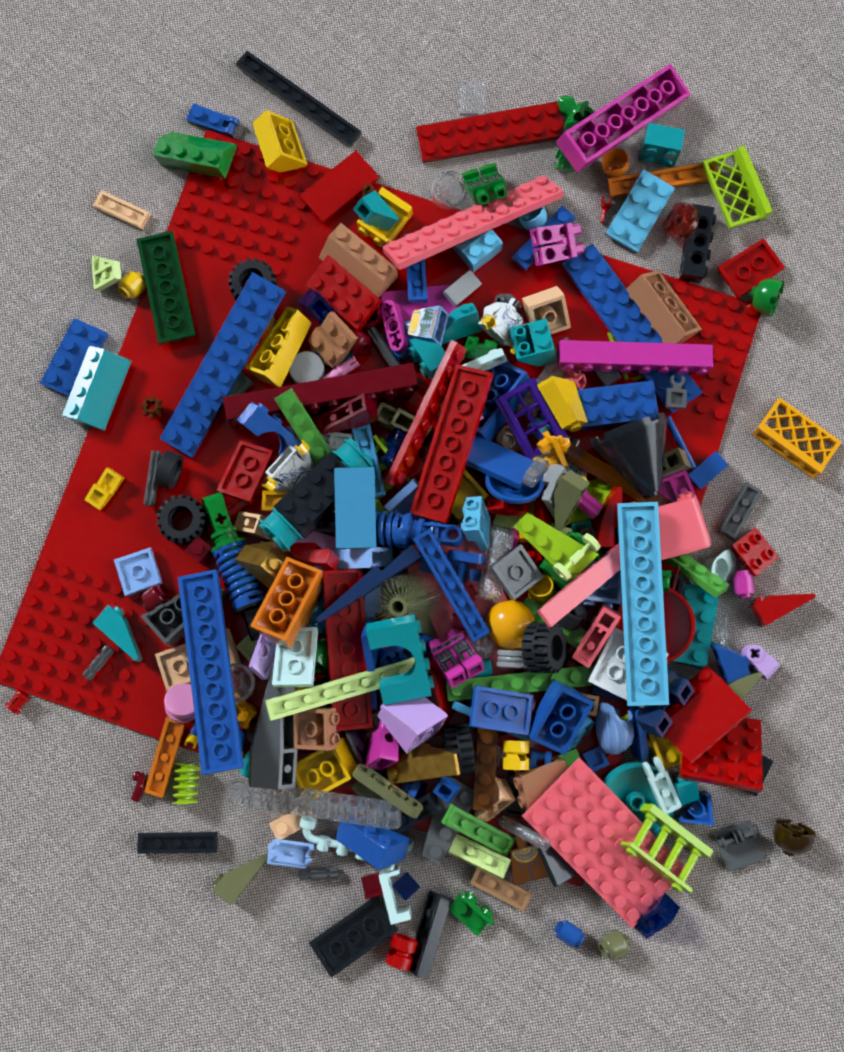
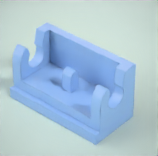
[267,839,314,869]

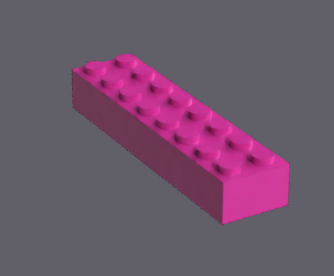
[556,64,691,173]

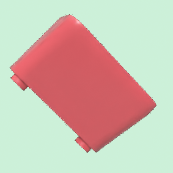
[658,491,711,560]

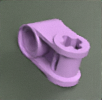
[741,645,780,680]

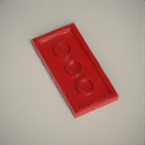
[299,150,380,224]

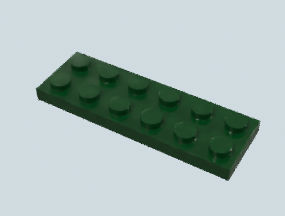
[136,230,196,345]

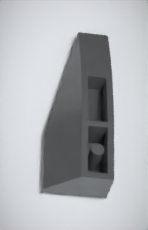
[248,665,298,790]

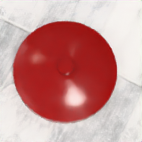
[615,588,695,663]

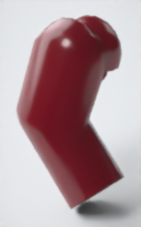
[131,771,146,802]

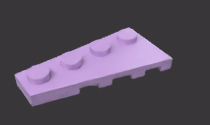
[248,634,276,680]

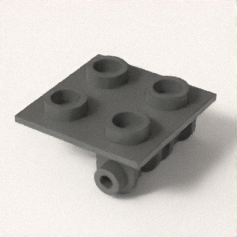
[713,820,765,872]

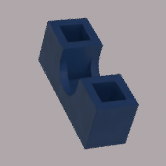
[636,672,695,738]

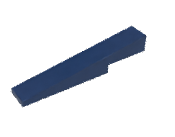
[316,545,422,625]

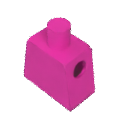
[365,720,399,771]

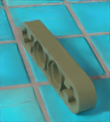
[352,764,423,818]

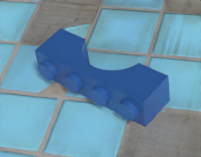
[237,402,302,455]

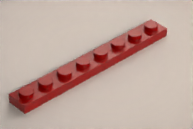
[385,340,467,489]

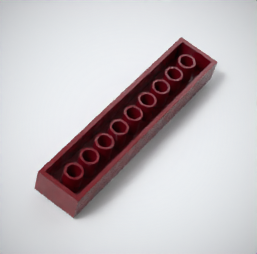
[223,363,418,430]

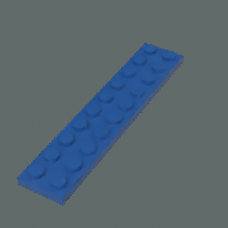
[562,243,702,415]
[159,272,286,458]
[178,569,244,776]

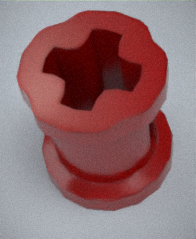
[5,689,31,715]

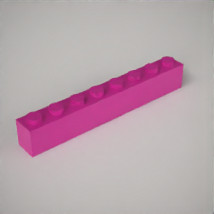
[557,340,713,375]

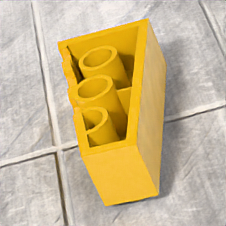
[245,307,312,387]

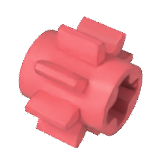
[563,369,586,390]

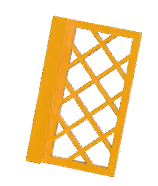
[752,397,842,479]

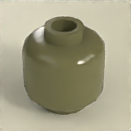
[598,930,630,961]

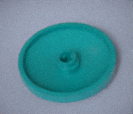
[603,762,675,837]

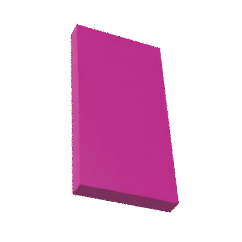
[381,284,458,329]

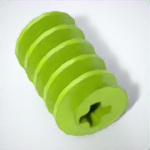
[172,763,201,805]

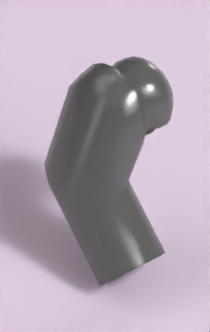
[495,294,522,312]

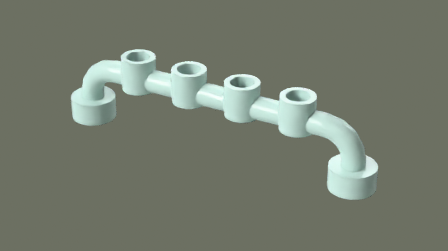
[299,815,414,860]

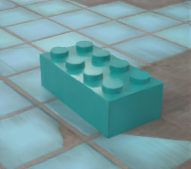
[671,583,719,669]

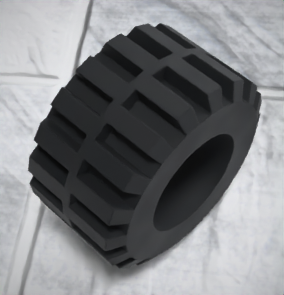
[228,258,278,301]
[156,495,209,546]
[522,622,566,673]
[442,723,476,777]

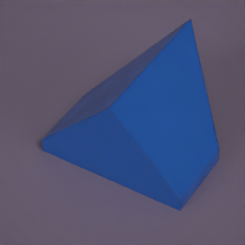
[675,791,714,826]

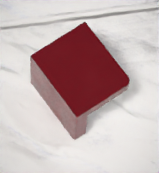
[361,871,383,900]

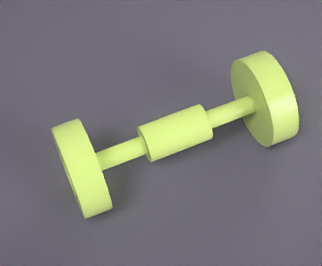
[553,533,601,581]

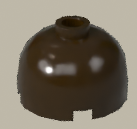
[773,818,816,856]

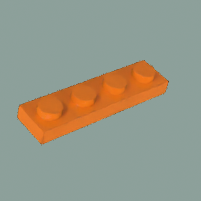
[144,716,186,798]

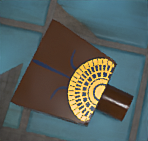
[510,833,549,885]

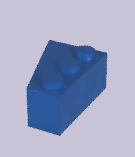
[336,814,411,870]

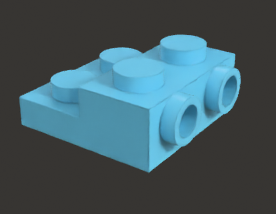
[461,496,491,551]

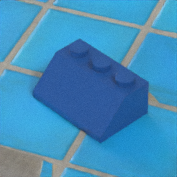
[529,679,594,755]

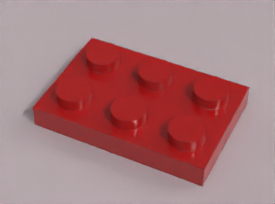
[716,238,785,299]
[216,440,276,504]

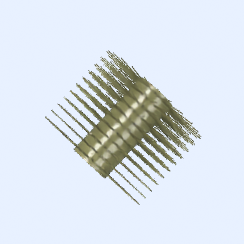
[371,572,443,628]

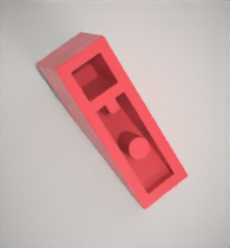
[571,604,621,668]

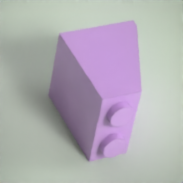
[378,697,448,753]

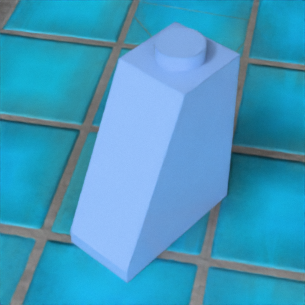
[332,547,394,569]

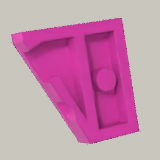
[657,470,700,506]

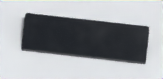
[409,890,452,978]

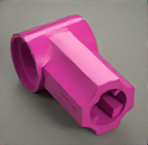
[577,489,604,519]

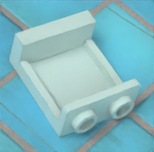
[379,864,412,925]

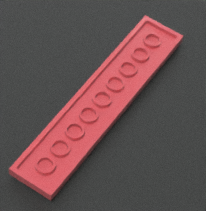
[382,175,564,270]

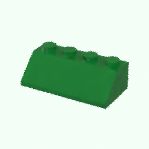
[152,132,237,179]

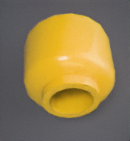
[118,271,146,299]

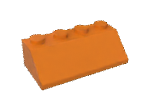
[250,557,323,649]

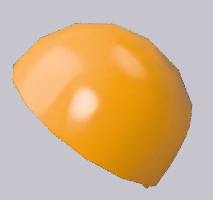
[485,600,535,650]

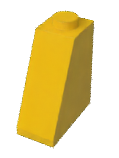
[537,376,588,432]

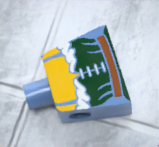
[404,305,449,346]

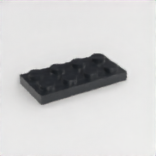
[309,897,398,977]

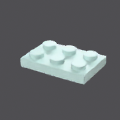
[272,627,318,688]

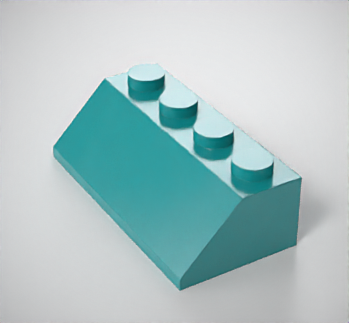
[62,346,132,431]

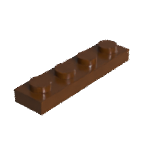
[473,728,498,812]

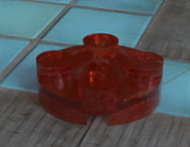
[662,202,699,241]

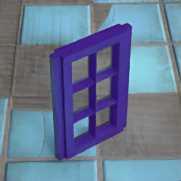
[494,378,569,459]

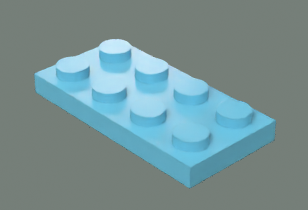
[605,169,675,254]

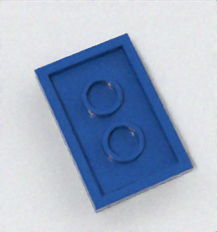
[469,686,533,736]

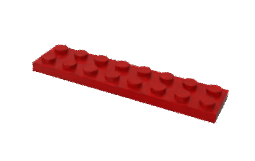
[416,101,565,163]
[410,364,494,524]
[322,568,373,731]

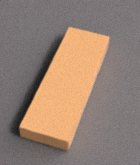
[93,190,151,230]

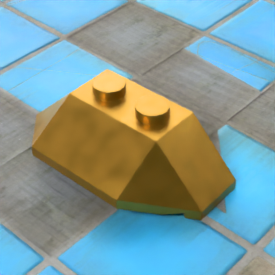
[234,541,297,589]

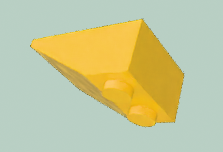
[296,737,357,803]

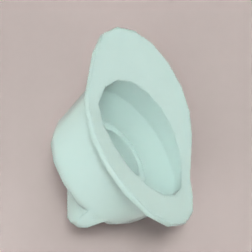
[703,550,736,582]

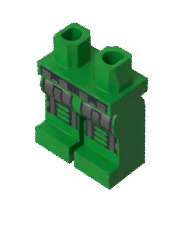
[461,162,507,205]

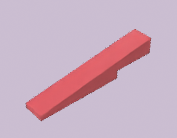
[537,544,620,628]

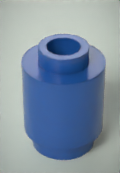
[554,919,585,949]

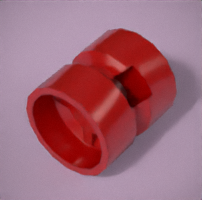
[385,933,418,971]

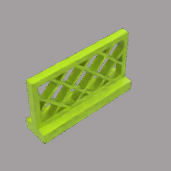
[701,145,773,229]

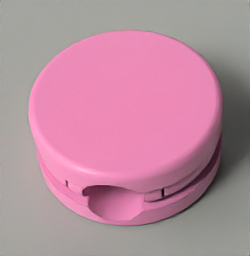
[164,683,195,723]

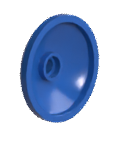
[485,469,544,504]

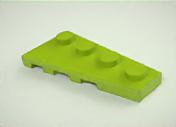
[514,512,599,582]

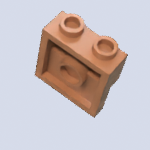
[308,311,358,367]
[293,707,340,751]

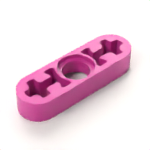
[381,300,409,353]

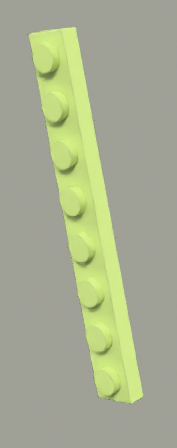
[265,657,415,721]

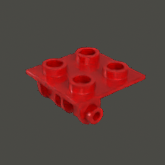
[730,527,780,577]

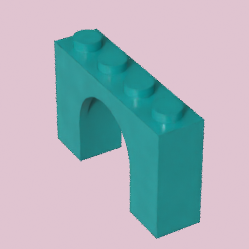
[366,614,434,705]

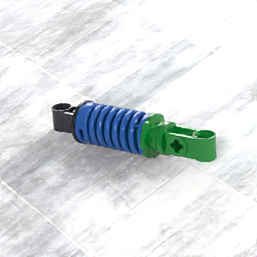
[202,492,265,641]

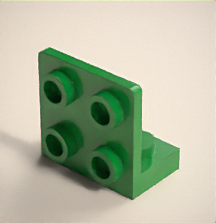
[449,889,494,936]

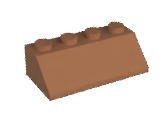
[319,223,398,297]
[626,270,702,344]

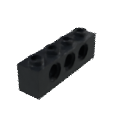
[678,204,716,284]

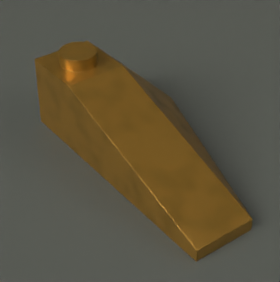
[387,743,460,784]

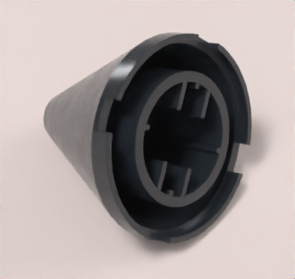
[590,413,667,499]

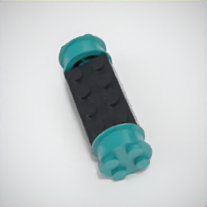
[259,438,374,552]

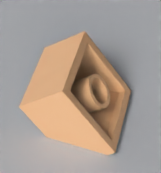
[522,286,571,335]

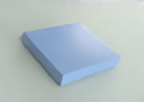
[114,547,163,597]

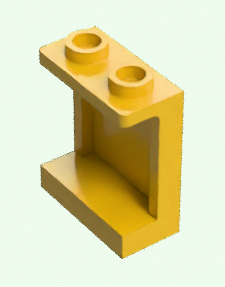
[356,187,413,247]

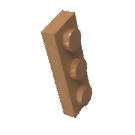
[470,868,533,912]

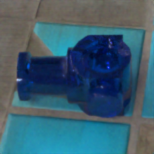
[380,427,408,468]

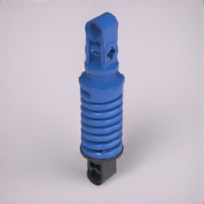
[315,510,464,550]

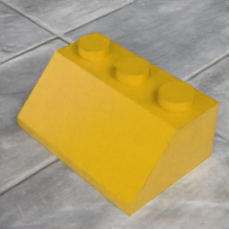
[252,110,308,173]

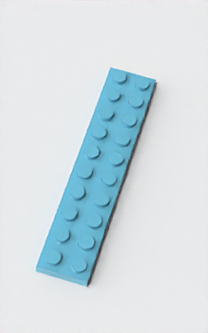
[617,502,669,706]

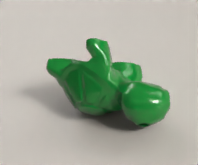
[557,96,595,131]
[461,335,499,362]

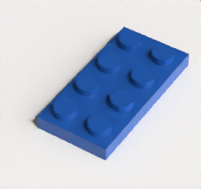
[40,318,109,397]

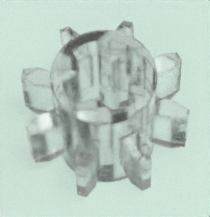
[471,635,496,660]

